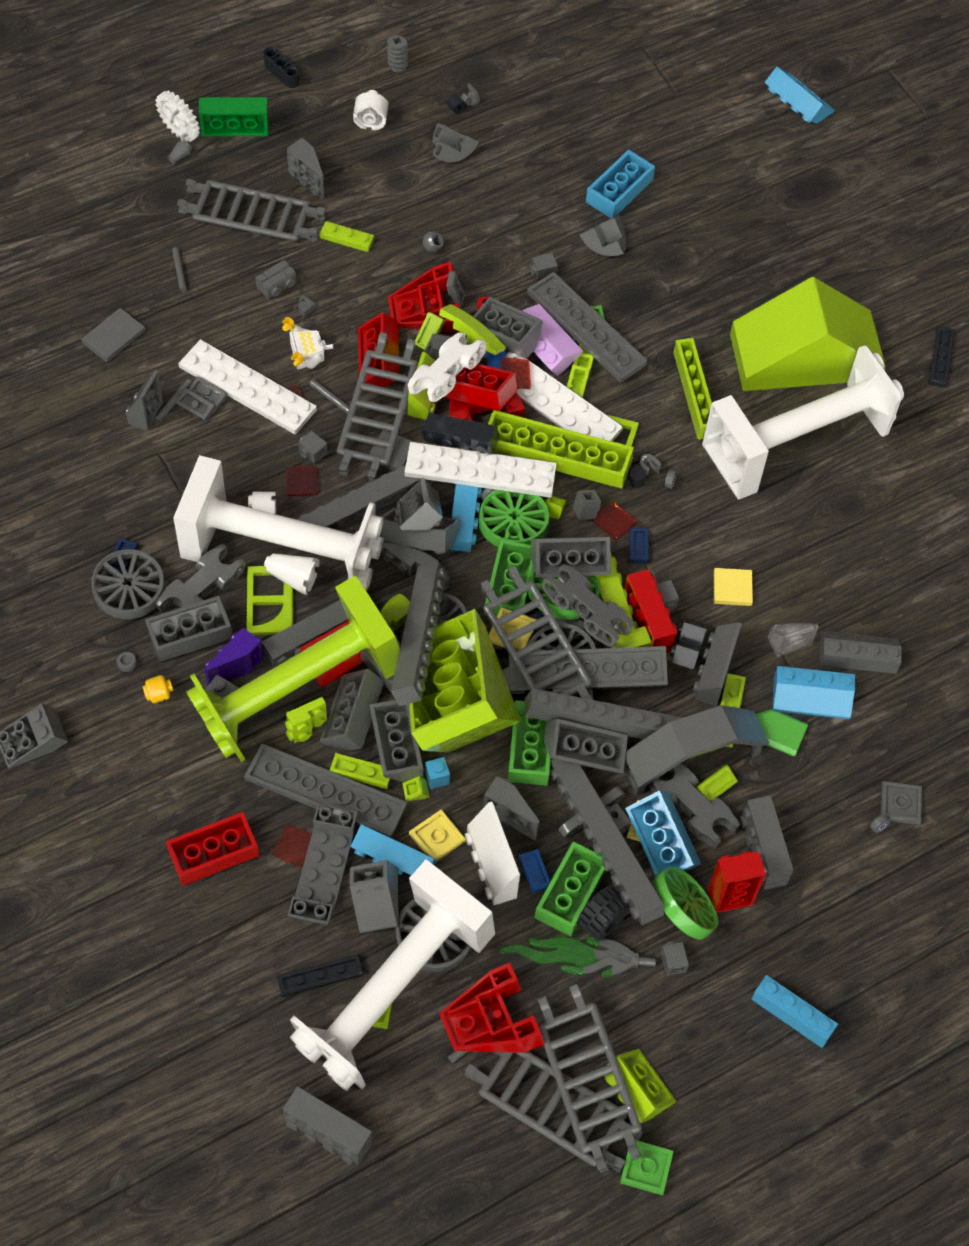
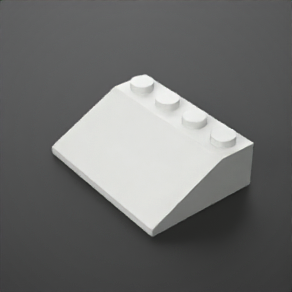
[465,802,520,905]

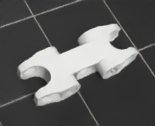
[408,333,486,402]

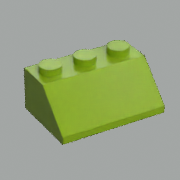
[407,352,436,420]
[605,1049,676,1123]

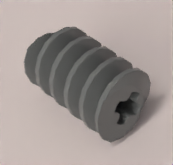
[387,35,408,72]

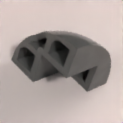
[432,123,479,162]
[579,215,626,256]

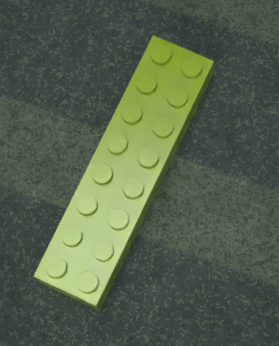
[488,410,634,489]

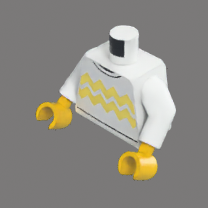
[282,317,333,370]

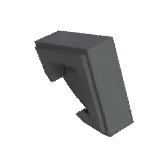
[298,294,316,318]

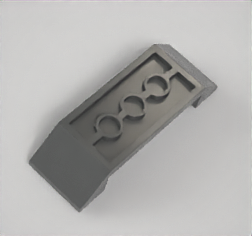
[287,803,358,925]

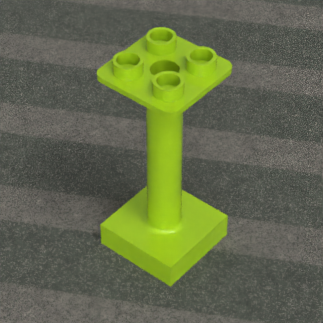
[186,575,400,762]

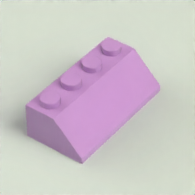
[521,304,584,376]

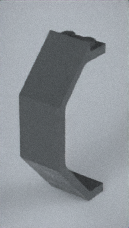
[624,705,770,796]

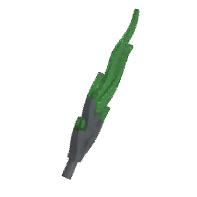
[499,937,656,977]

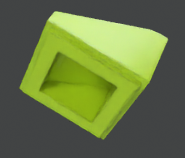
[545,496,566,519]
[402,776,430,802]

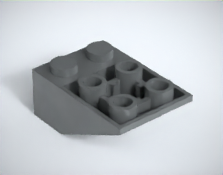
[287,138,324,200]
[0,703,68,768]
[350,860,398,934]

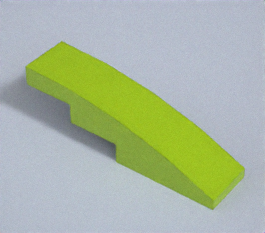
[439,304,506,355]
[567,344,594,398]

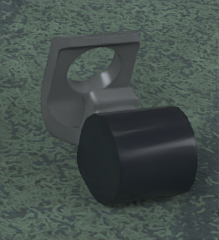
[447,83,480,114]
[629,454,661,488]

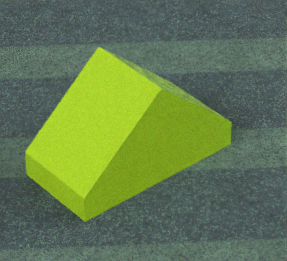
[730,277,886,391]
[409,609,521,752]

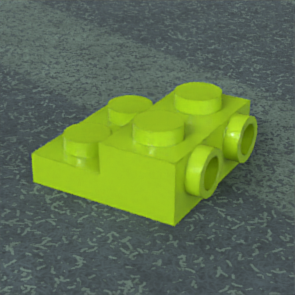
[285,697,327,743]

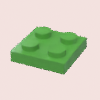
[620,1140,673,1195]

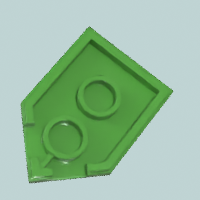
[755,709,808,757]

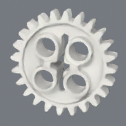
[155,90,200,142]

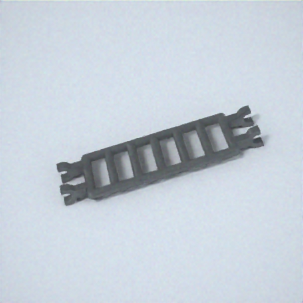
[177,178,326,243]
[337,332,419,482]
[481,566,593,700]
[538,984,642,1173]
[465,1051,643,1173]

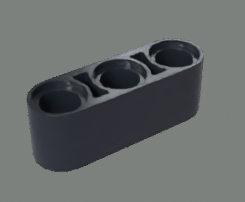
[263,47,299,88]

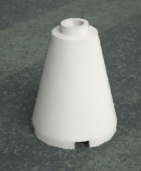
[264,554,319,595]

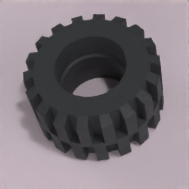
[577,885,630,941]

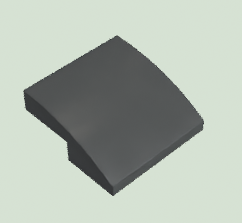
[175,376,228,421]

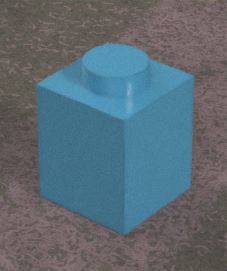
[425,757,450,790]

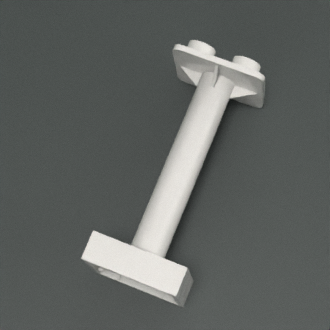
[702,345,904,500]
[173,455,384,591]
[290,860,495,1091]

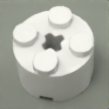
[353,90,389,130]
[248,492,276,514]

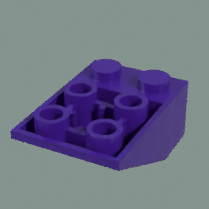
[204,628,263,686]

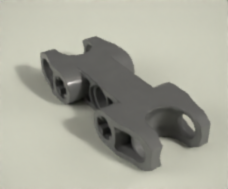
[156,544,246,612]
[541,564,634,647]
[648,764,740,849]

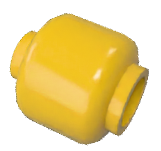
[143,675,173,703]

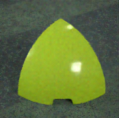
[381,594,410,637]

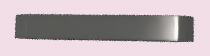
[559,786,626,839]

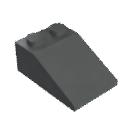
[125,370,164,431]
[483,776,539,840]

